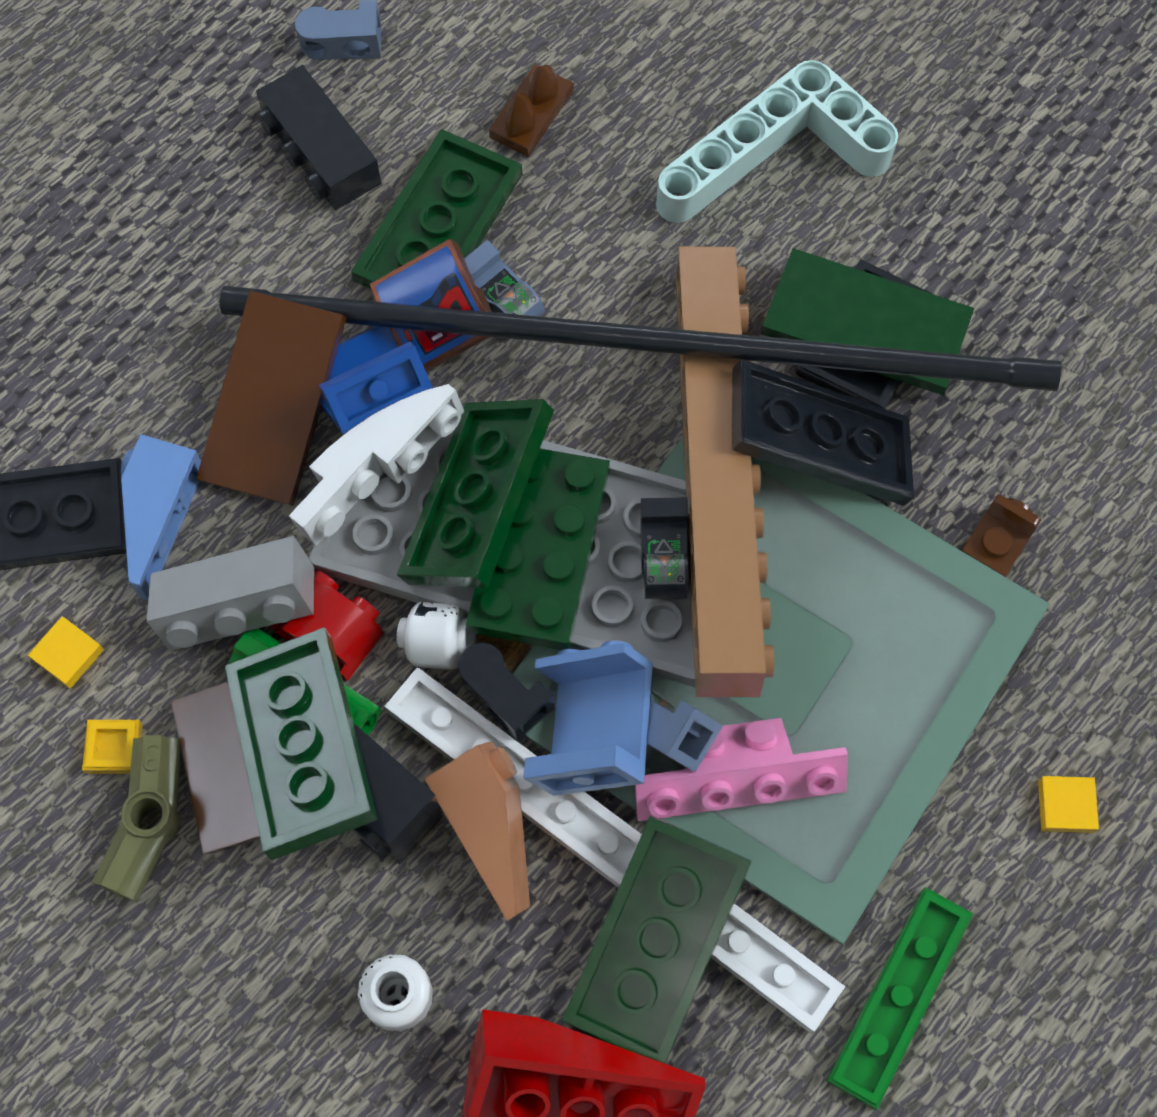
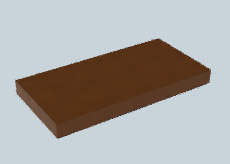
[197,291,346,506]

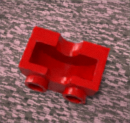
[267,570,383,681]

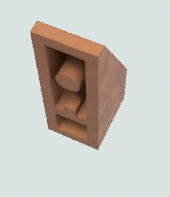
[424,741,530,921]

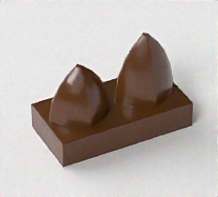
[489,64,574,157]

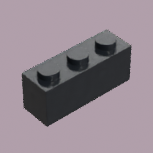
[256,64,381,211]

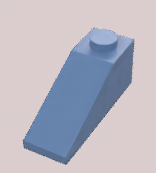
[121,434,201,600]

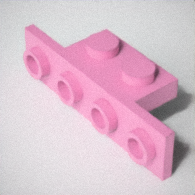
[634,718,848,821]

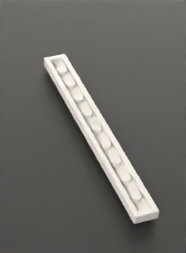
[384,667,845,1034]

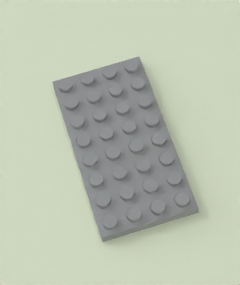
[309,431,755,687]

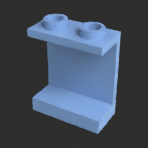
[523,641,653,796]

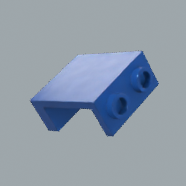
[319,326,433,434]

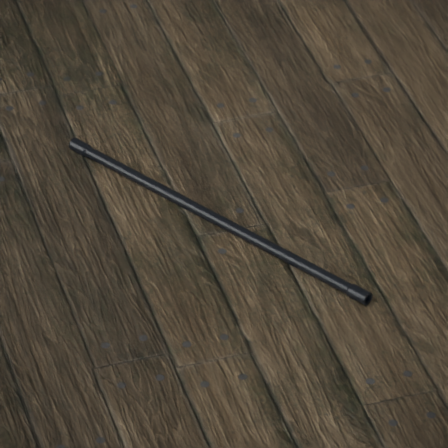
[219,286,1061,392]

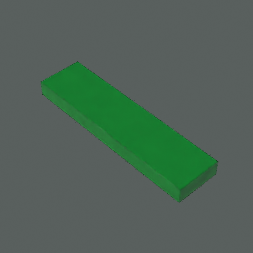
[826,887,973,1110]

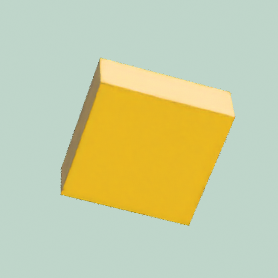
[28,616,104,689]
[82,720,143,774]
[1038,776,1099,833]

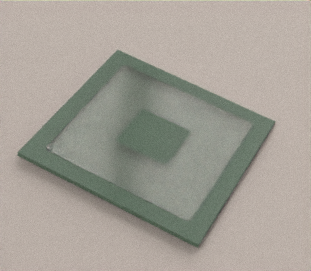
[513,437,1050,945]

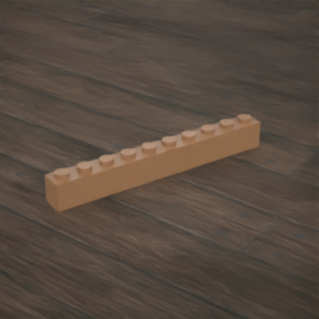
[676,246,774,697]

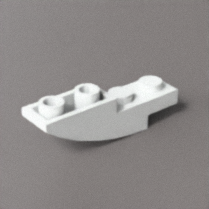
[289,384,464,546]

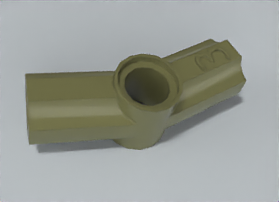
[92,735,181,903]

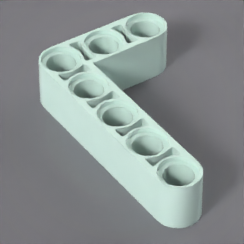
[656,60,898,223]

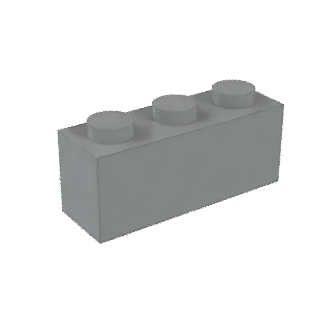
[146,536,314,651]

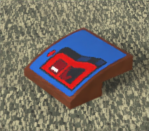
[370,239,492,372]

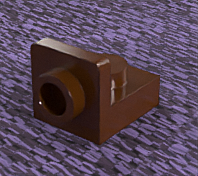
[962,494,1041,577]

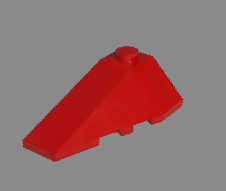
[462,1009,706,1117]

